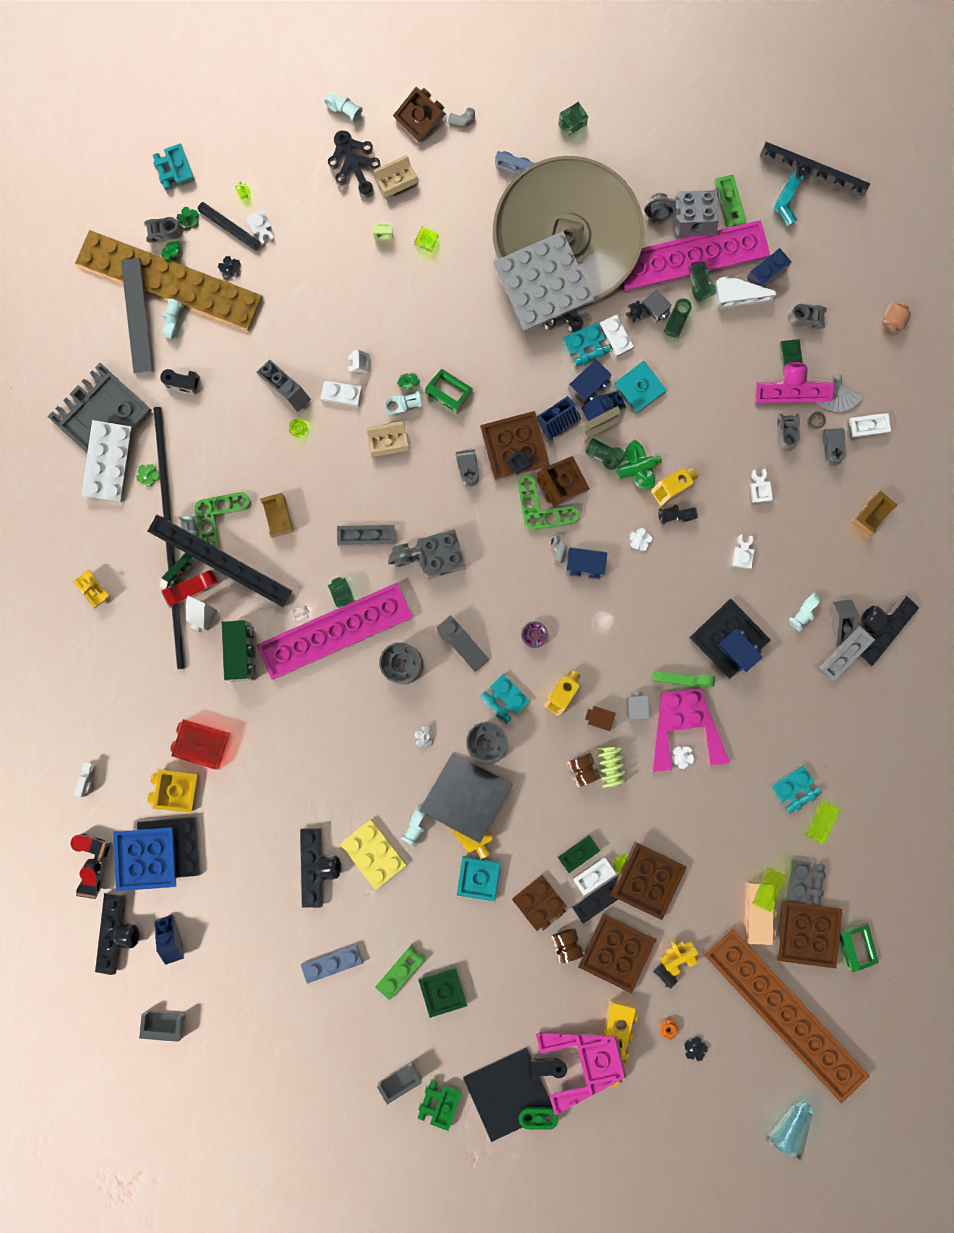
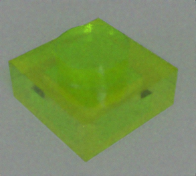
[414,226,439,252]

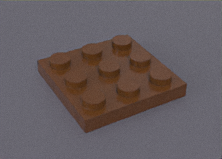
[480,411,550,481]
[610,842,687,920]
[776,901,842,968]
[578,913,657,994]

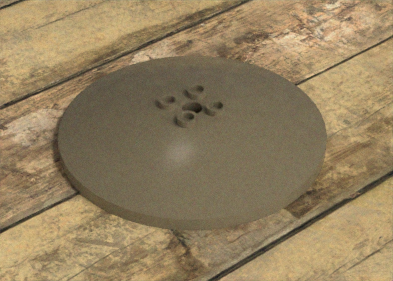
[493,156,644,304]

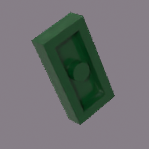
[779,339,803,375]
[160,553,192,589]
[558,834,600,873]

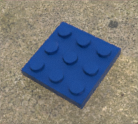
[113,827,177,891]

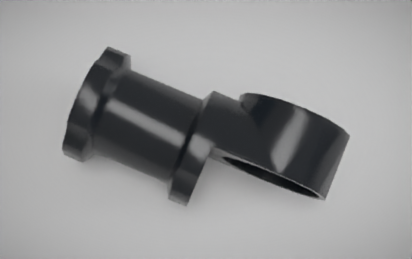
[658,504,698,525]

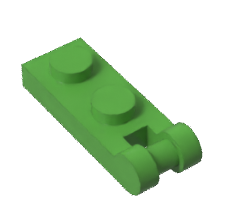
[714,174,746,228]
[375,945,426,1000]

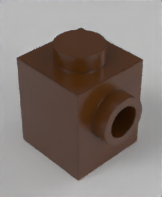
[585,706,616,732]

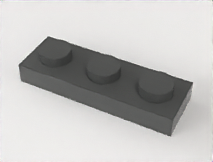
[337,525,395,546]

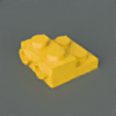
[147,769,197,813]

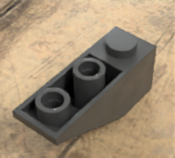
[256,359,311,412]

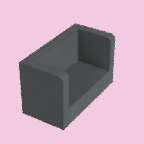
[139,1011,185,1042]
[377,1061,422,1105]

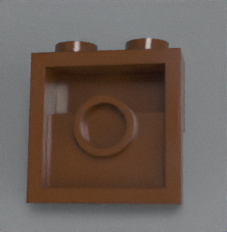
[393,86,446,142]
[536,456,590,507]
[512,874,567,931]

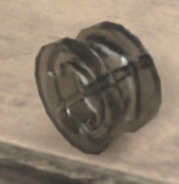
[807,412,826,430]

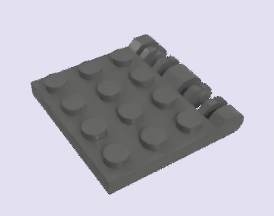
[47,363,152,453]

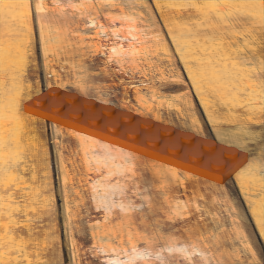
[703,927,870,1103]

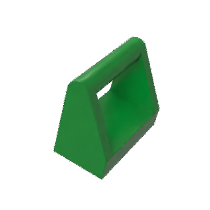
[425,368,473,414]
[839,924,879,972]

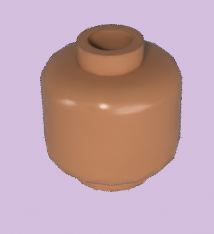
[883,302,911,332]

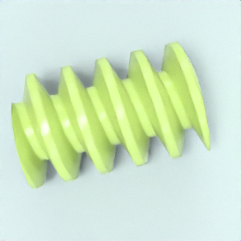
[598,746,626,787]

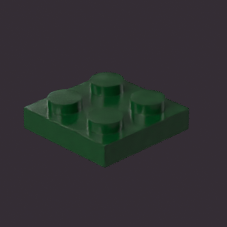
[418,967,467,1018]

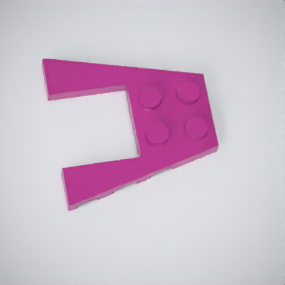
[652,688,730,772]
[536,1033,627,1115]

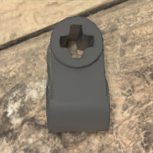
[144,217,182,243]
[788,304,827,329]
[777,413,800,451]
[823,428,846,466]
[456,448,478,487]

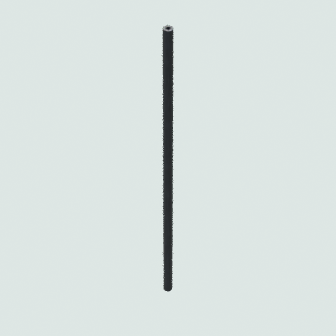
[153,407,185,670]

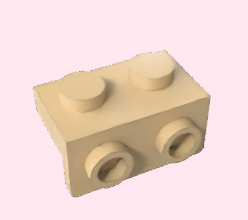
[374,155,419,197]
[367,421,409,457]

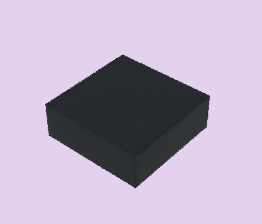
[505,449,532,476]

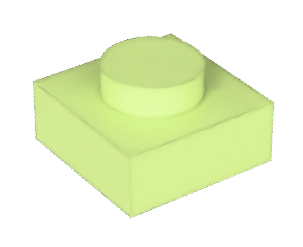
[373,224,393,240]

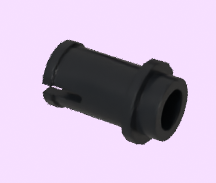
[653,963,678,989]

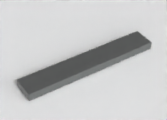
[121,258,154,374]

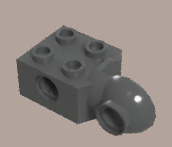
[644,190,718,237]
[388,529,465,579]

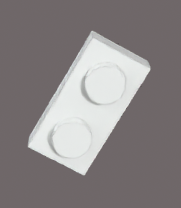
[599,315,634,357]
[321,381,362,407]
[849,413,891,438]
[573,857,616,896]

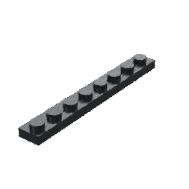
[147,514,293,607]

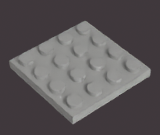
[493,231,594,332]

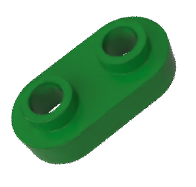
[519,1107,559,1130]

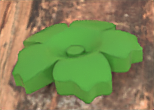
[136,464,160,486]

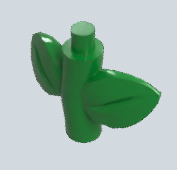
[616,439,662,489]

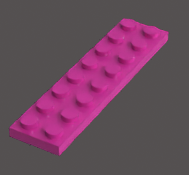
[623,220,770,292]
[257,583,413,680]

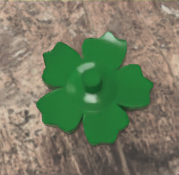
[176,206,199,229]
[161,241,181,262]
[397,373,420,391]

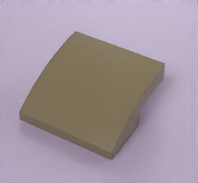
[582,406,621,440]

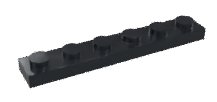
[760,142,870,197]

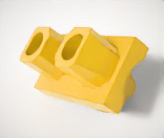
[73,569,110,608]
[660,940,698,976]

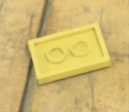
[340,819,406,890]

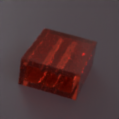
[170,719,230,770]

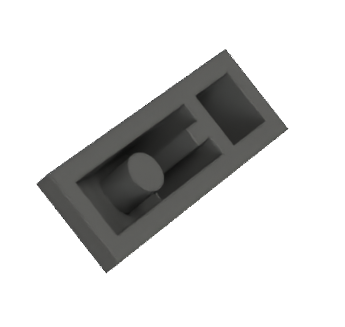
[436,615,489,672]

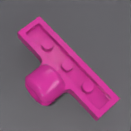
[755,362,834,403]

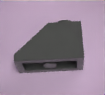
[831,599,859,645]

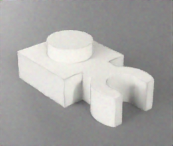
[246,210,274,246]
[750,469,773,504]
[731,534,754,569]
[73,763,94,797]

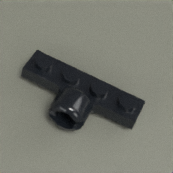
[859,595,919,667]
[300,828,341,908]
[95,893,140,975]

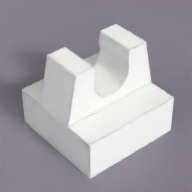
[348,350,370,373]

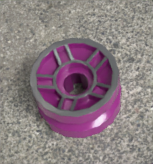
[521,621,548,648]

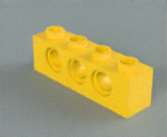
[602,1000,638,1088]

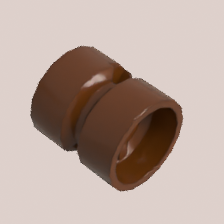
[568,753,601,787]
[551,928,584,963]

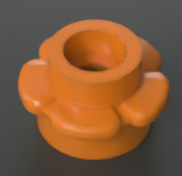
[660,1020,679,1040]

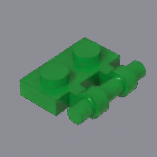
[417,1079,462,1131]

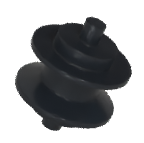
[626,301,646,323]

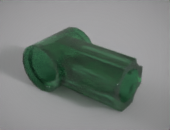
[688,261,716,302]
[663,298,692,339]
[586,438,626,470]

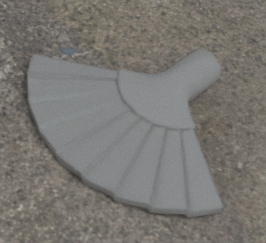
[817,375,863,412]

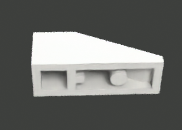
[713,277,776,308]
[186,596,217,632]

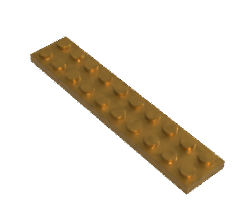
[75,230,263,331]

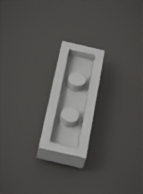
[819,626,875,681]

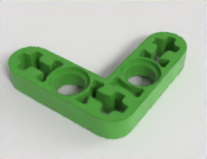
[518,475,579,530]
[195,493,251,548]
[653,671,715,688]

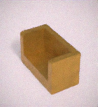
[851,491,898,537]
[260,493,294,538]

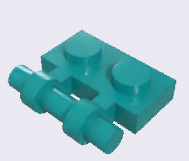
[152,143,195,190]
[563,323,610,366]
[480,673,530,724]
[770,765,822,814]

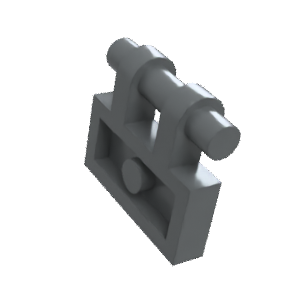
[786,859,826,904]

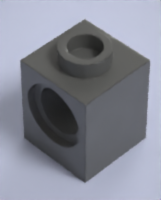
[642,289,672,323]

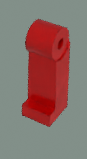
[161,570,218,608]

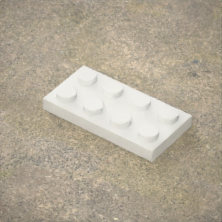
[81,420,132,502]

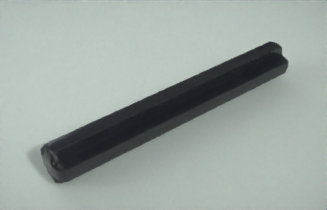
[197,202,261,251]

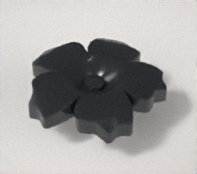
[217,256,241,278]
[684,1036,708,1062]

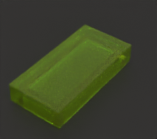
[805,800,840,844]
[752,867,787,912]

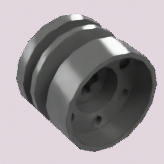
[379,642,424,684]
[466,722,507,765]

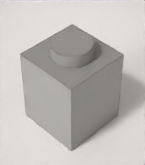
[626,692,650,721]

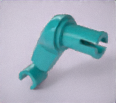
[774,171,804,226]

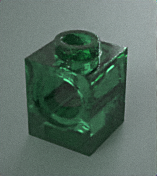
[558,101,588,136]
[328,577,355,608]

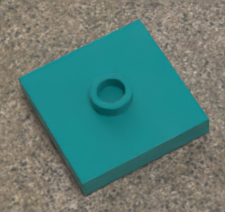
[614,361,667,414]
[457,856,501,901]

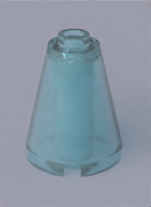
[764,1100,813,1161]

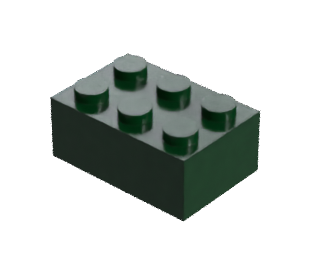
[221,620,257,682]

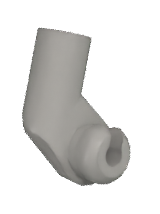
[448,107,475,126]
[549,535,567,563]

